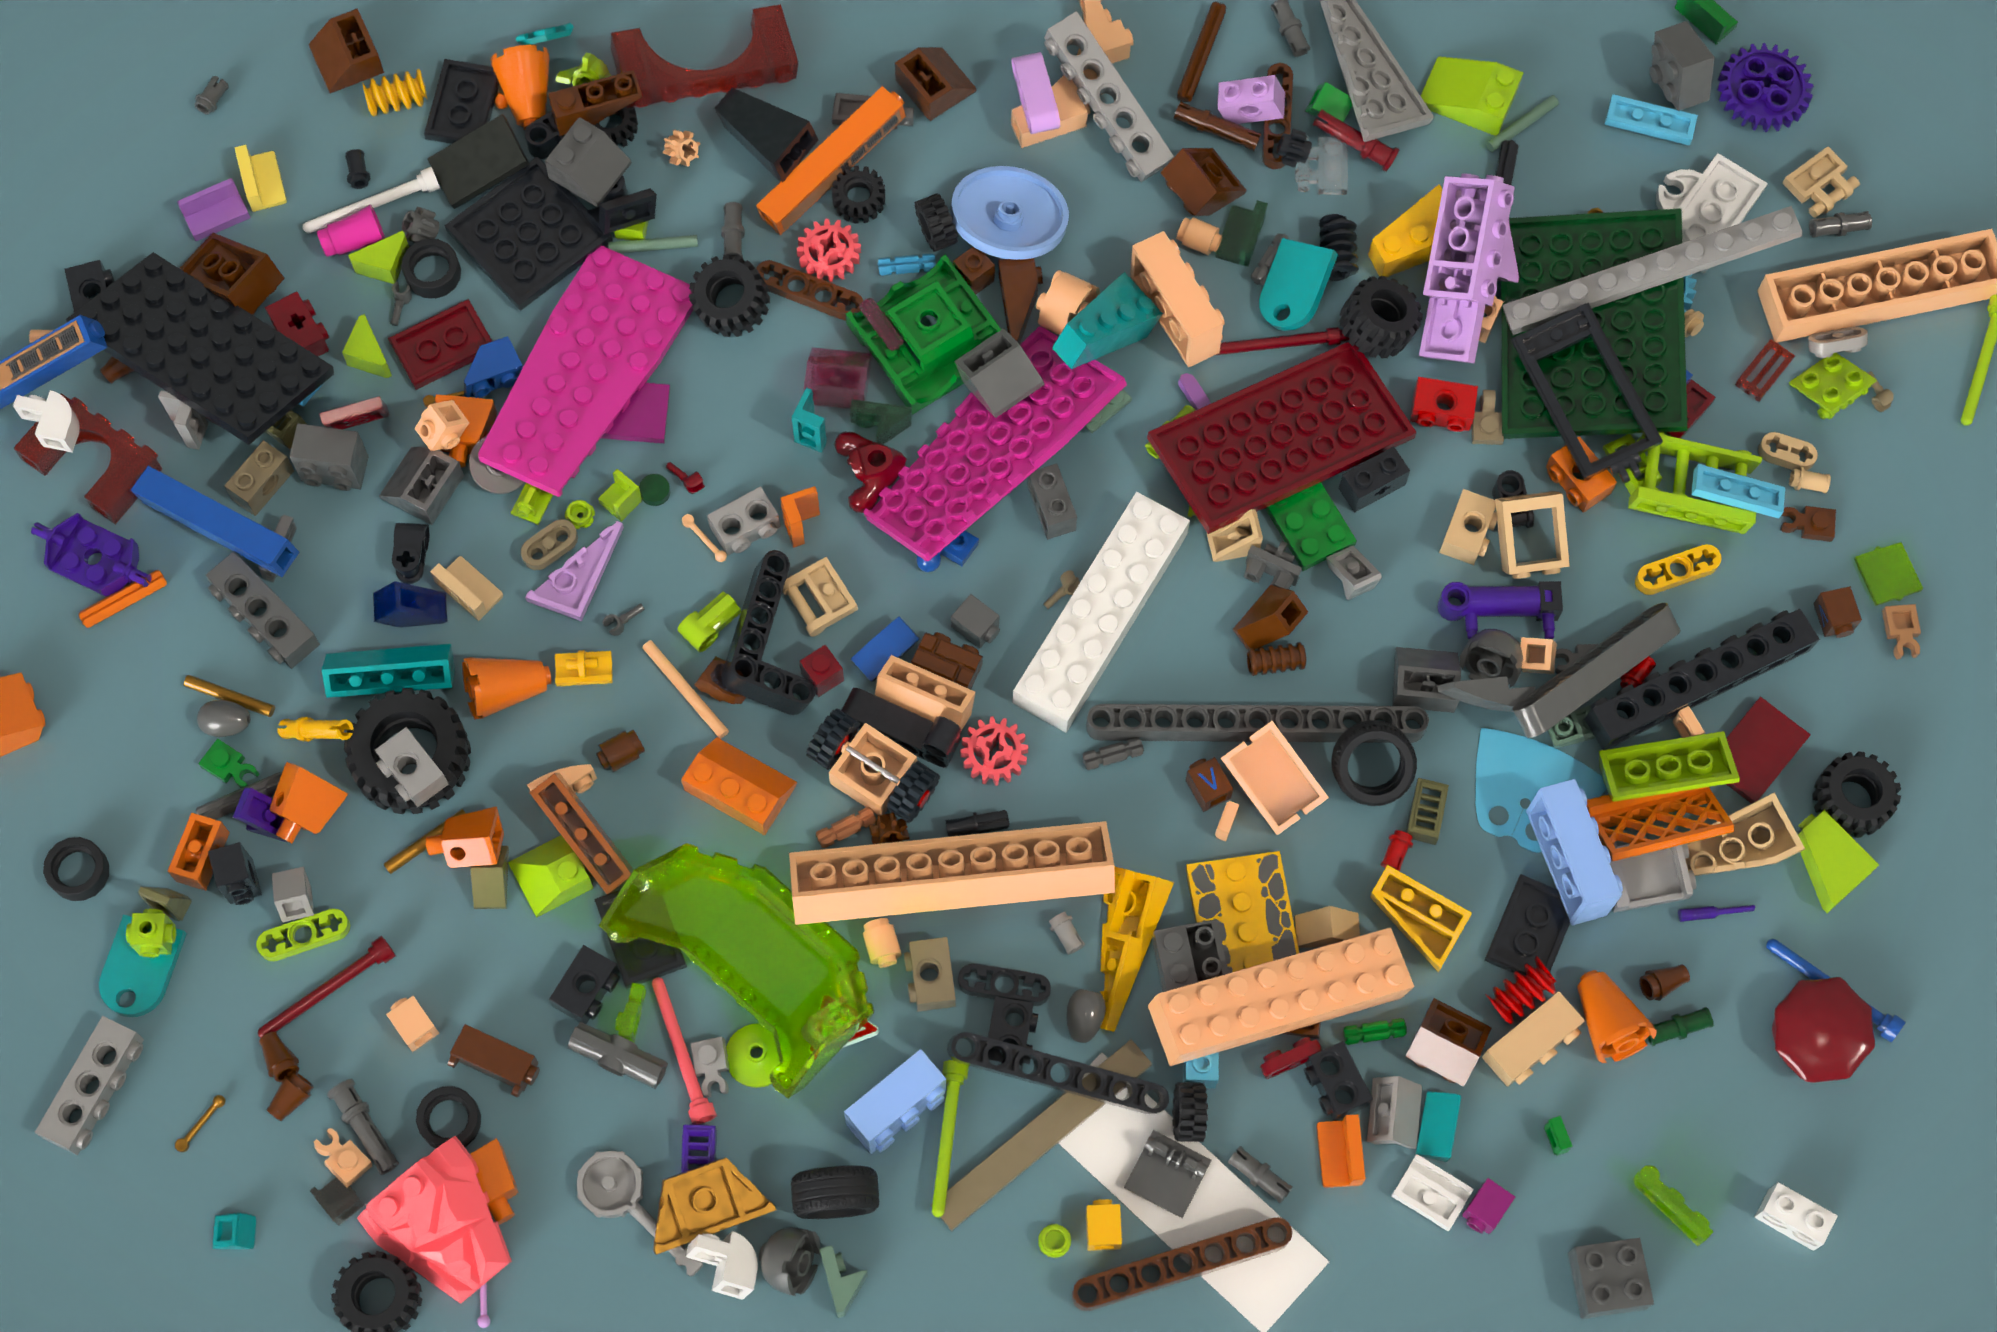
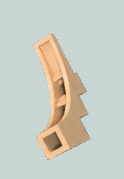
[1011,0,1134,148]

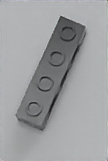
[205,551,320,669]

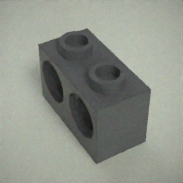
[1027,463,1077,540]

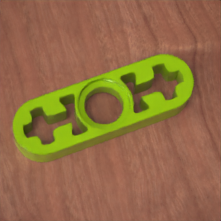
[256,909,350,961]

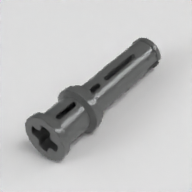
[327,1079,399,1175]

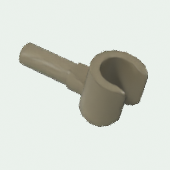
[1868,371,1894,412]
[1043,570,1080,609]

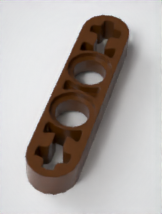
[1262,63,1293,169]
[756,260,864,321]

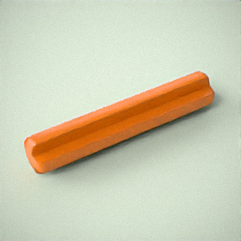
[79,570,167,628]

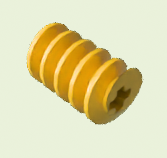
[362,69,428,117]

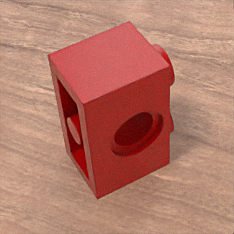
[1410,377,1478,432]

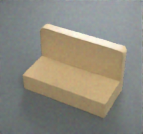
[430,556,503,621]

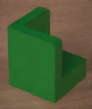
[1305,82,1352,122]

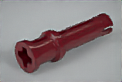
[1312,109,1399,172]

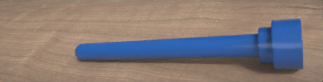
[1766,939,1906,1042]

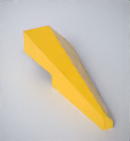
[1100,866,1174,1032]

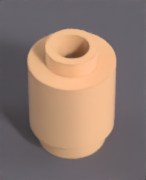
[1176,217,1223,255]
[863,918,902,968]

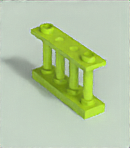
[1628,432,1762,534]

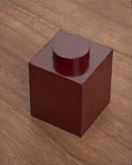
[799,644,844,697]

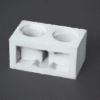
[1754,1182,1838,1251]

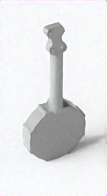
[577,1151,703,1277]

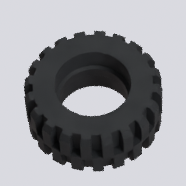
[344,688,471,814]

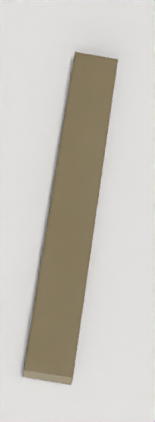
[931,1039,1152,1231]

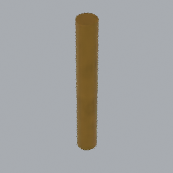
[184,675,275,717]
[383,809,466,874]

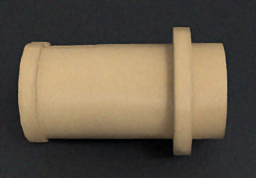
[1789,466,1831,494]

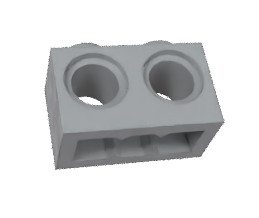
[707,486,780,556]

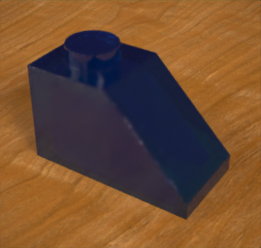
[373,581,447,627]

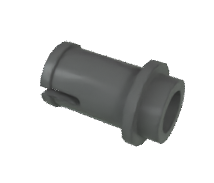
[195,76,229,114]

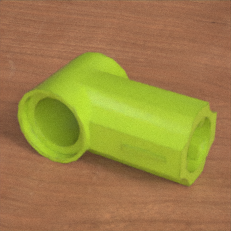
[677,591,741,653]

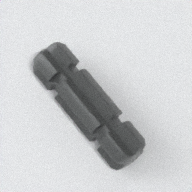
[1251,233,1290,286]
[1082,737,1144,770]

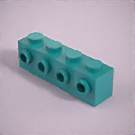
[322,644,455,698]

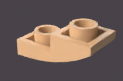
[527,764,597,794]

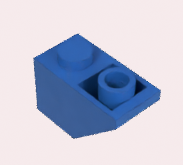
[464,336,523,398]

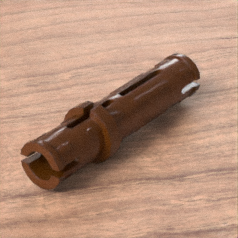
[1174,101,1262,151]

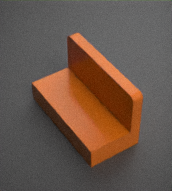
[780,486,820,548]
[1316,1114,1366,1188]

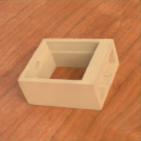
[1495,491,1570,579]

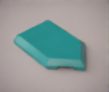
[515,23,574,45]

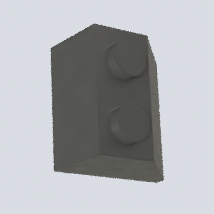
[545,117,631,207]

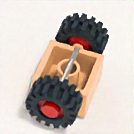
[806,708,940,823]

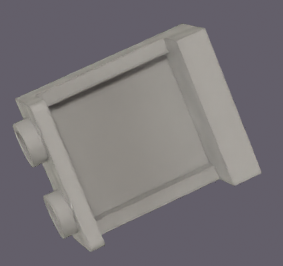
[1610,839,1696,913]

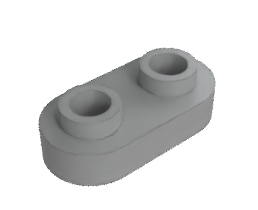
[1808,327,1868,358]

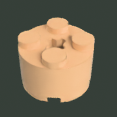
[1036,270,1100,336]

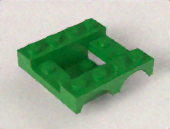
[846,254,1001,415]

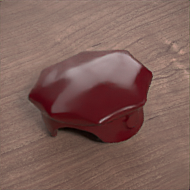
[1772,977,1875,1083]

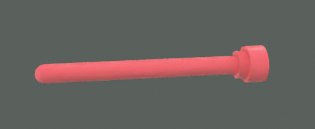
[652,977,717,1125]

